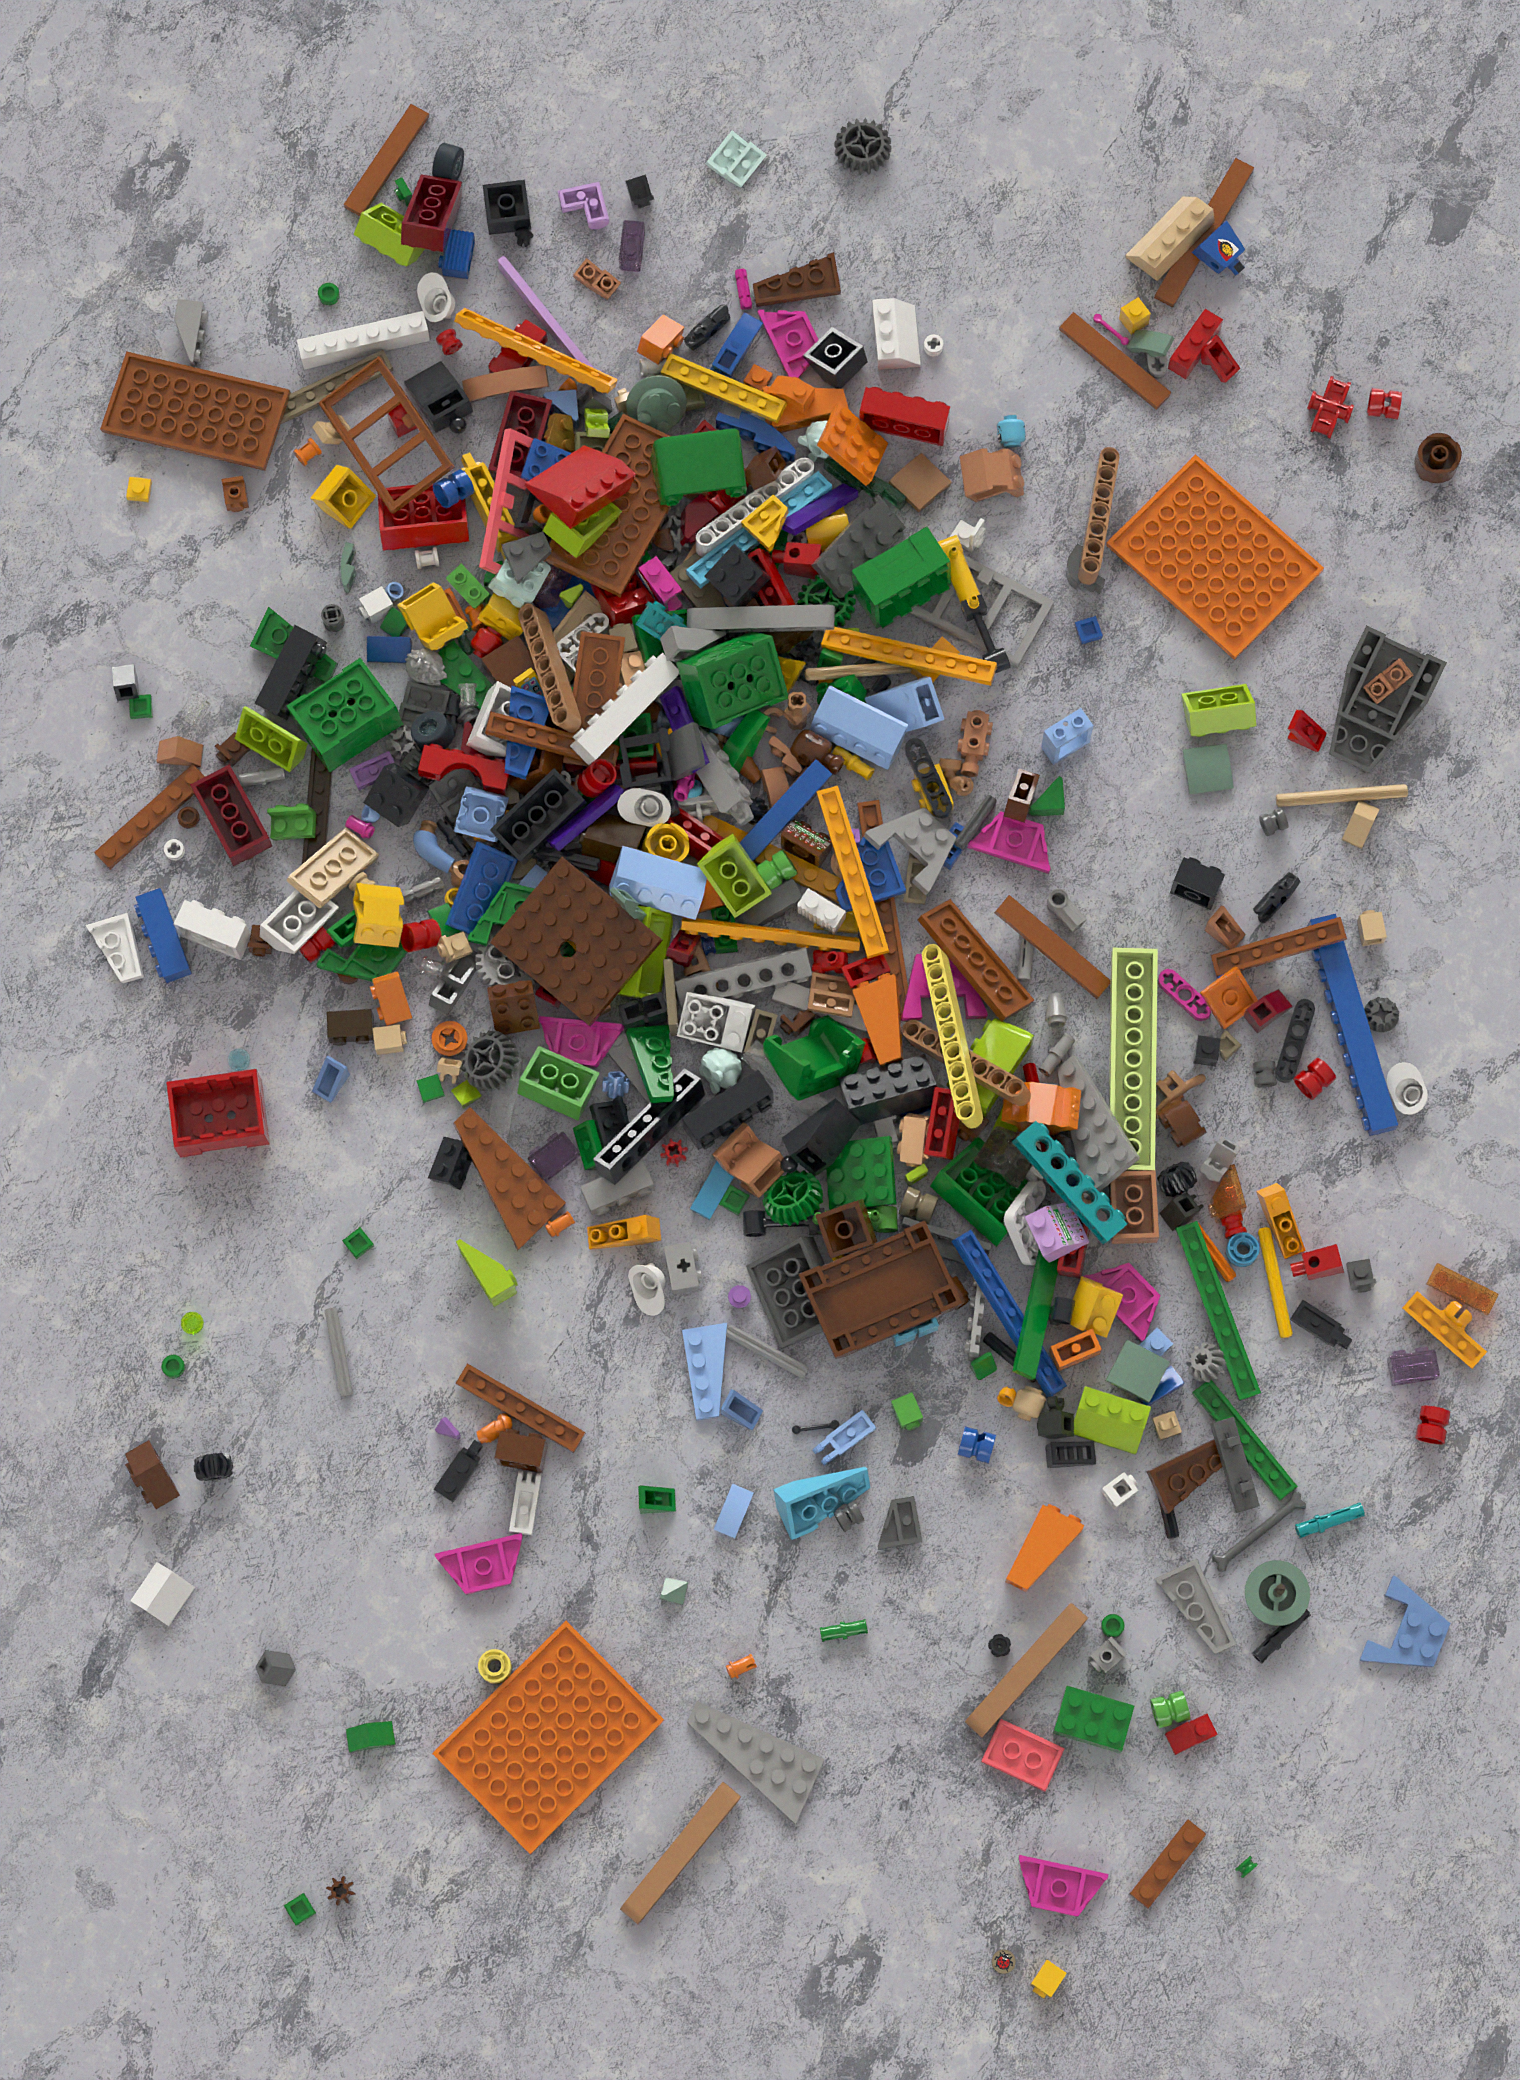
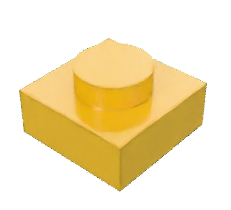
[126,477,152,502]

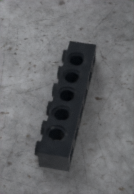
[593,1068,706,1185]

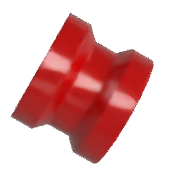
[436,329,463,356]
[1220,1214,1247,1239]

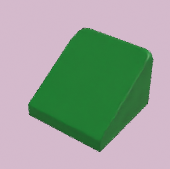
[380,607,408,637]
[970,1352,997,1380]

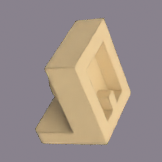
[312,415,351,445]
[437,932,472,963]

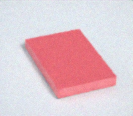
[981,1718,1065,1792]

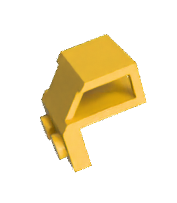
[397,582,468,650]
[352,883,404,947]

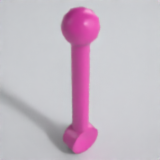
[1093,314,1129,345]

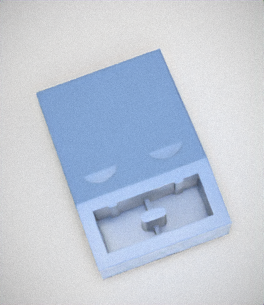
[865,676,945,732]

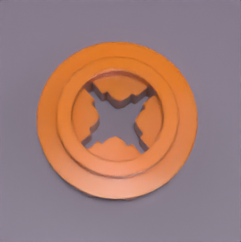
[432,1021,468,1057]

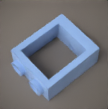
[1041,708,1093,765]

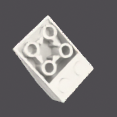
[677,992,755,1053]

